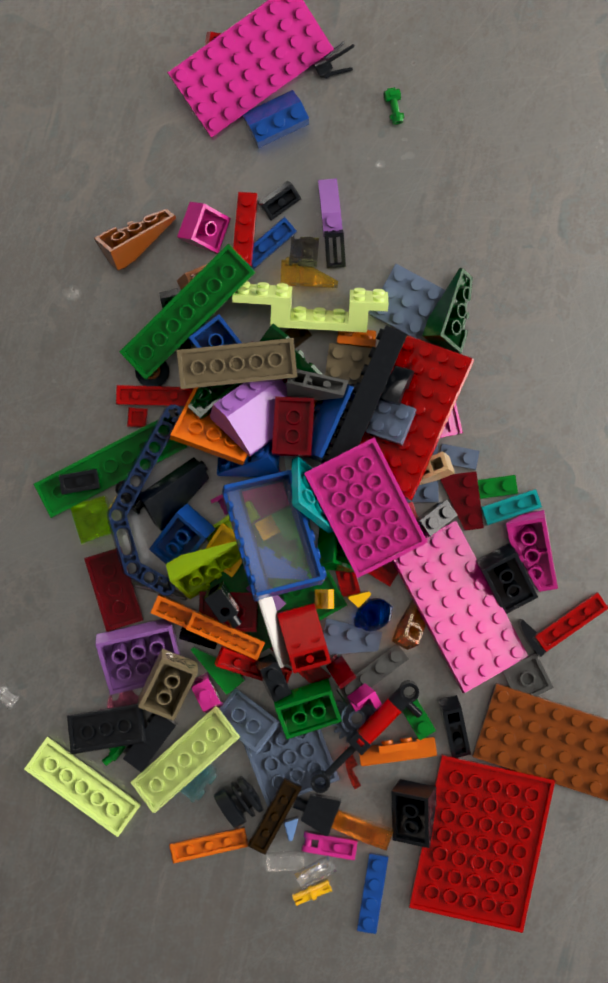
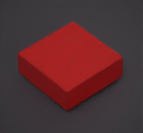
[127,407,148,428]

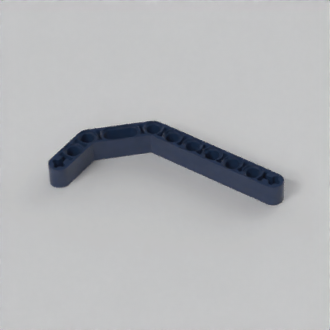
[106,405,182,596]

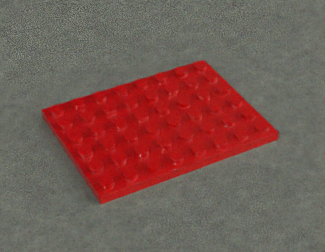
[409,754,555,933]

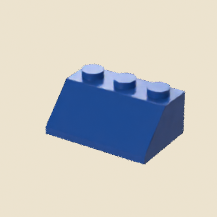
[242,90,309,148]

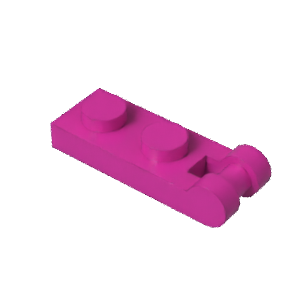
[301,831,358,861]

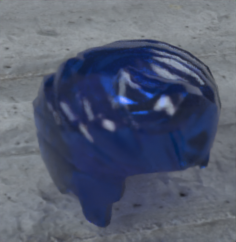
[353,598,393,632]

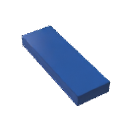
[252,217,297,269]

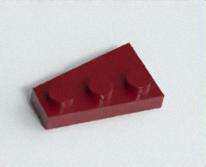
[440,471,484,531]

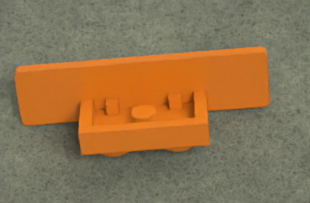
[359,737,437,766]

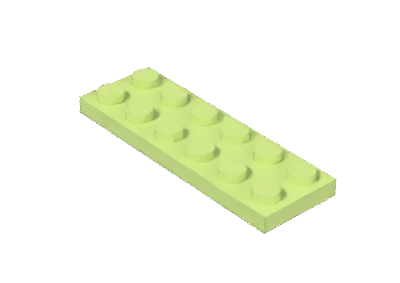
[130,707,240,813]
[24,737,141,837]

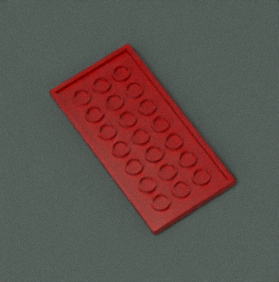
[359,335,474,501]

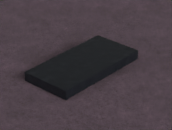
[67,704,146,755]

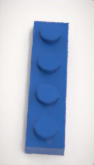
[357,853,389,934]

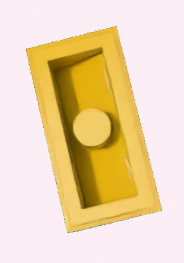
[346,591,371,607]

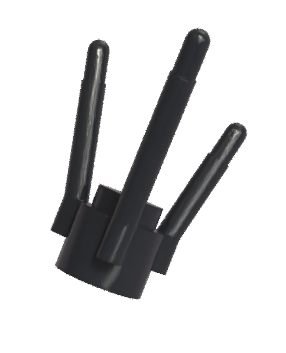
[314,41,355,79]

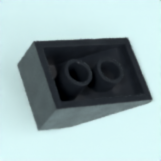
[476,543,538,614]
[391,779,437,848]

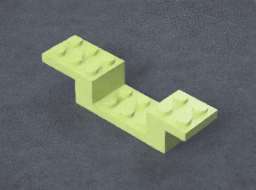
[232,282,389,333]

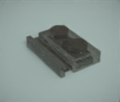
[289,236,319,267]

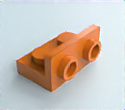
[337,330,376,348]

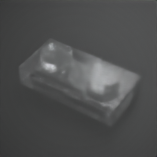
[294,856,337,889]

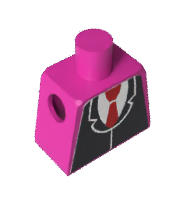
[191,672,224,713]

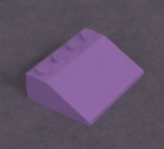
[210,379,287,456]
[95,619,181,695]

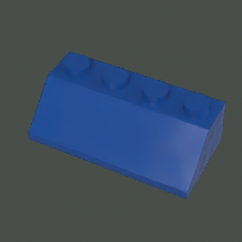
[309,385,354,463]

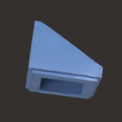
[284,816,298,841]

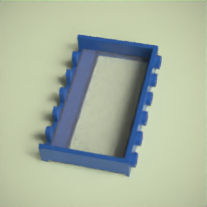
[222,470,326,602]

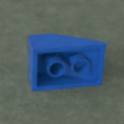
[188,314,242,348]
[149,504,216,564]

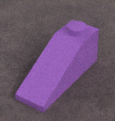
[318,178,342,237]

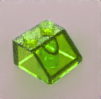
[71,495,118,544]

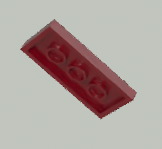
[84,547,144,632]

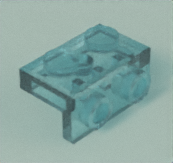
[180,764,217,803]

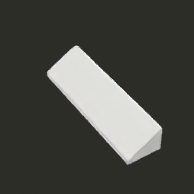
[258,597,290,668]

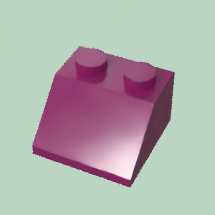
[177,202,231,254]

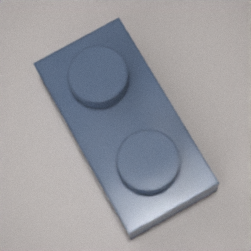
[440,444,480,470]

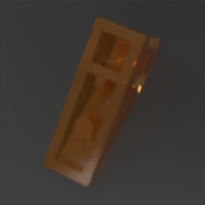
[392,599,426,650]
[332,809,393,851]

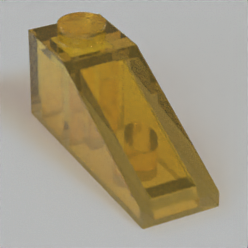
[280,257,338,288]

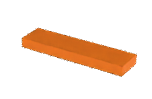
[169,826,248,864]

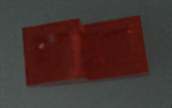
[344,746,361,789]

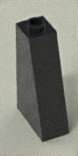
[138,457,209,531]

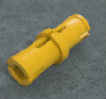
[292,879,332,906]

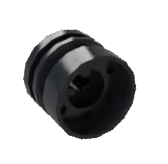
[214,776,264,829]

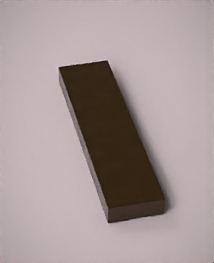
[248,777,302,855]

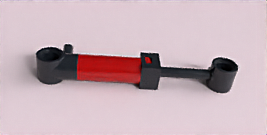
[311,680,422,793]

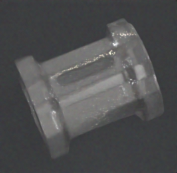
[0,685,20,711]

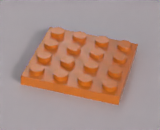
[170,387,248,465]

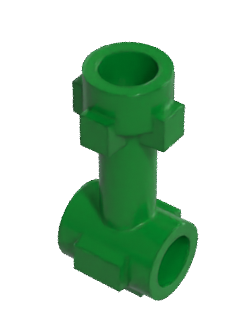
[383,87,404,125]

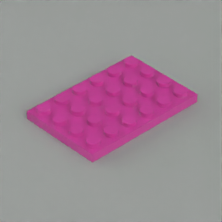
[304,437,428,578]

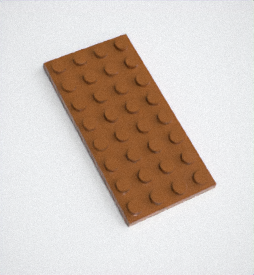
[472,683,608,801]

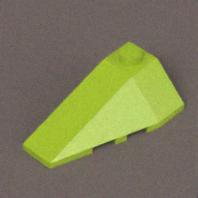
[165,541,241,599]

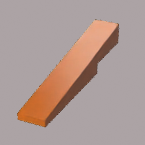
[150,594,265,660]

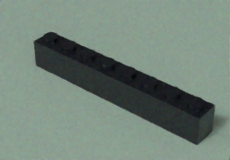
[321,325,408,464]

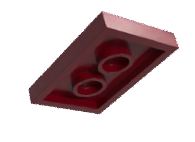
[272,396,315,457]
[199,591,258,632]

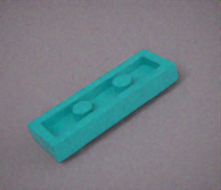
[481,489,542,525]

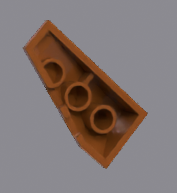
[94,209,176,270]

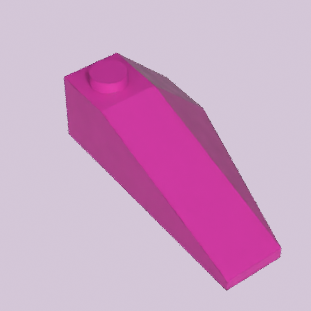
[506,510,558,592]

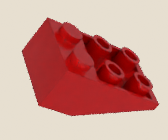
[277,603,331,673]

